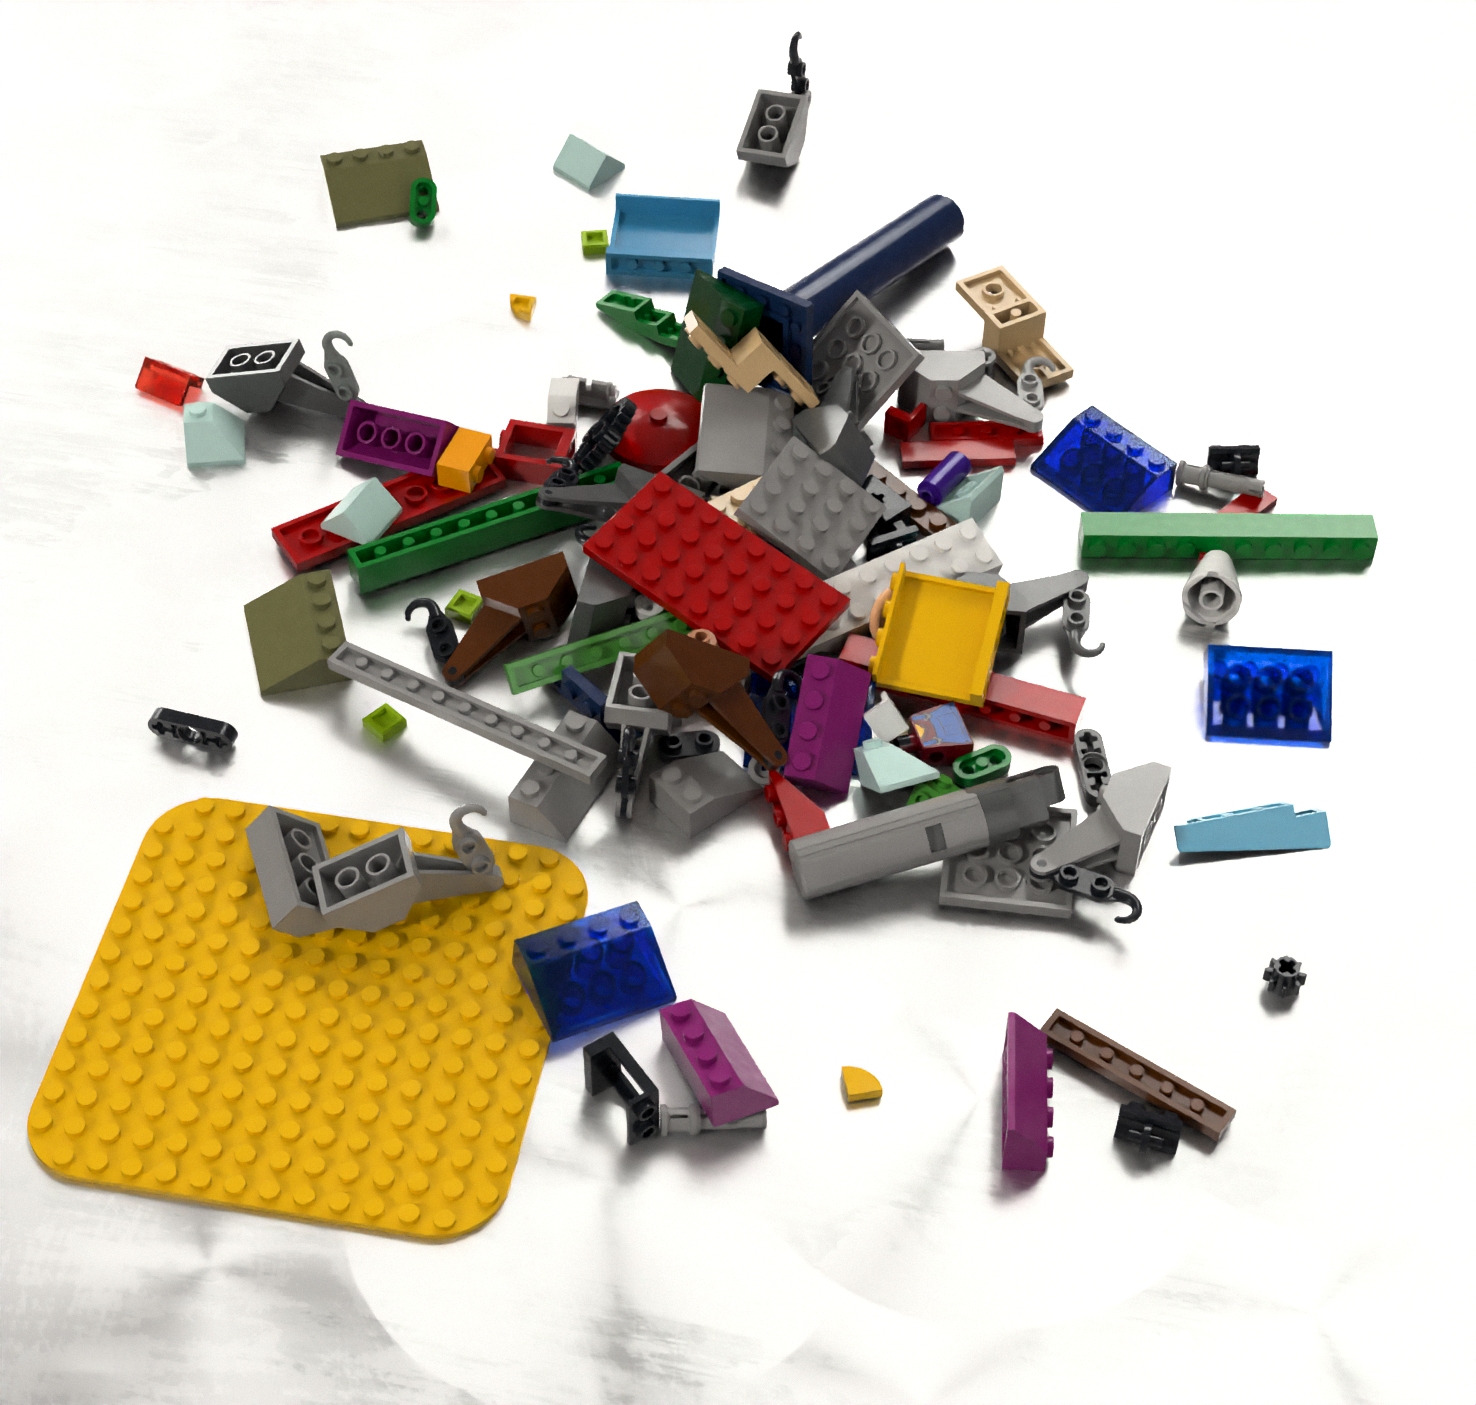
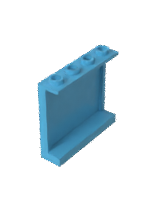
[606,193,720,279]

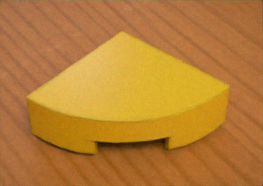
[510,294,537,321]
[841,1066,883,1102]

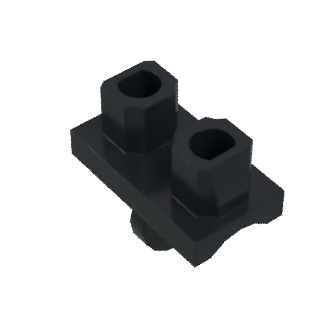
[1206,444,1261,475]
[864,520,919,562]
[1113,1101,1184,1155]

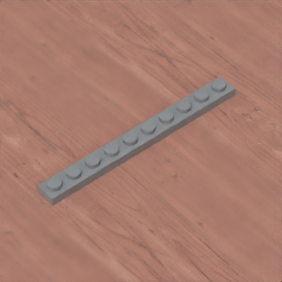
[327,641,608,785]

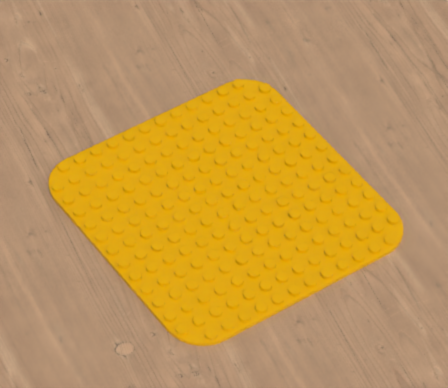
[27,797,588,1239]

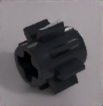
[1262,955,1307,998]

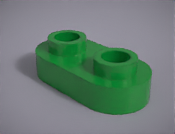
[409,177,437,229]
[952,744,1012,787]

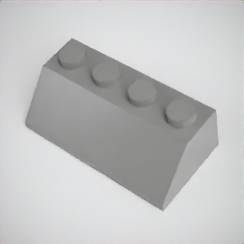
[508,710,620,844]
[245,805,335,938]

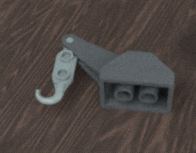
[205,330,366,418]

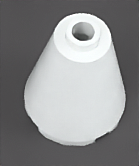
[1181,550,1242,625]

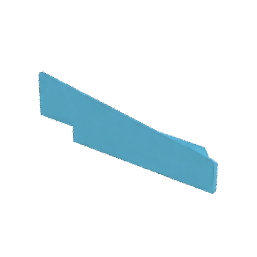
[1173,801,1331,852]

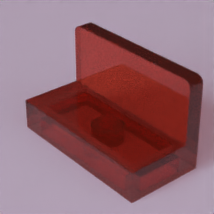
[135,356,205,406]

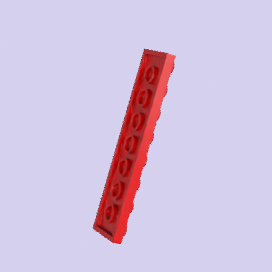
[271,463,507,572]

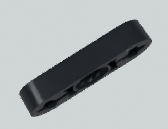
[147,707,238,752]

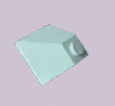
[183,402,245,468]
[853,738,941,793]

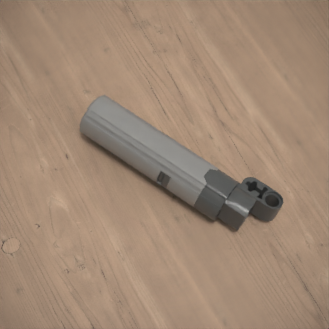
[788,765,1066,900]

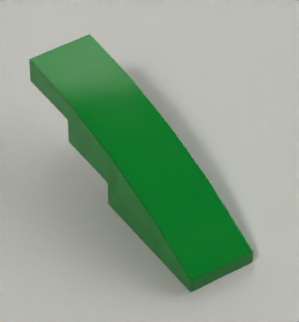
[595,290,682,348]

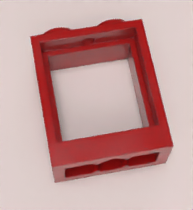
[493,419,577,485]

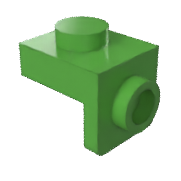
[907,773,961,805]

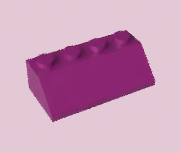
[336,399,459,478]
[783,654,871,795]
[659,999,779,1127]
[1002,1012,1054,1171]

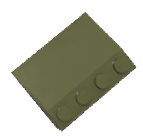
[320,140,439,228]
[243,569,353,696]

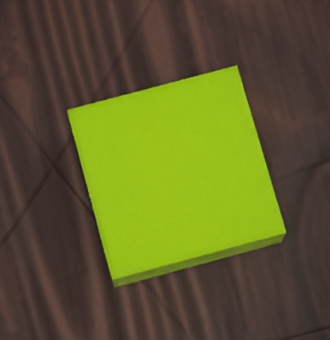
[581,229,609,255]
[444,589,484,625]
[362,703,407,743]

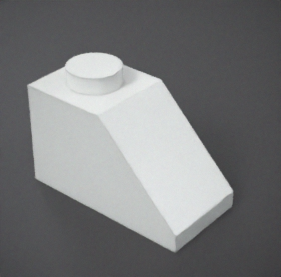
[546,377,580,433]

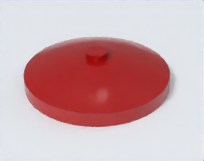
[609,389,702,474]

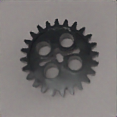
[572,397,637,475]

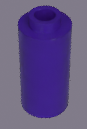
[917,451,972,506]

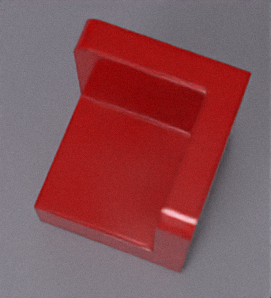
[884,402,927,442]

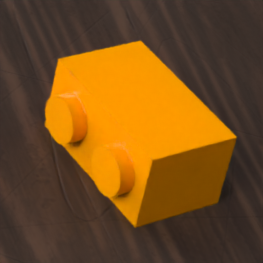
[436,427,496,493]

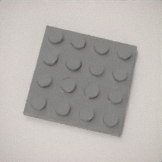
[812,290,925,432]
[734,436,887,581]
[939,806,1078,919]

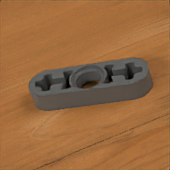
[1073,728,1112,808]

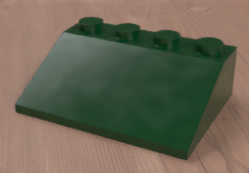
[671,269,765,403]

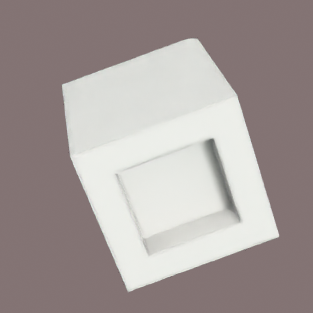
[863,691,909,742]

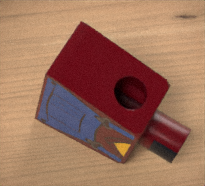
[894,700,974,768]

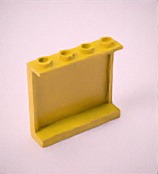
[868,562,1010,707]

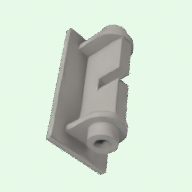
[562,375,620,410]

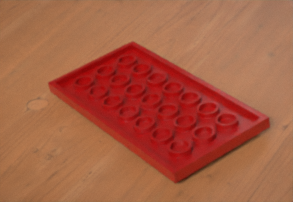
[583,471,851,683]

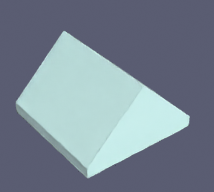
[553,133,625,191]
[935,466,1004,524]
[320,477,403,545]

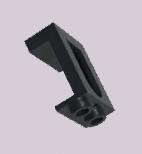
[583,1031,659,1146]

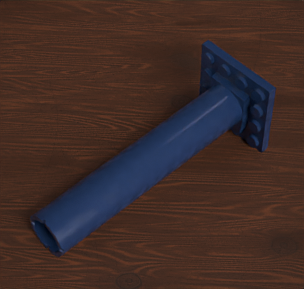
[717,194,965,398]

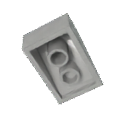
[649,751,764,839]

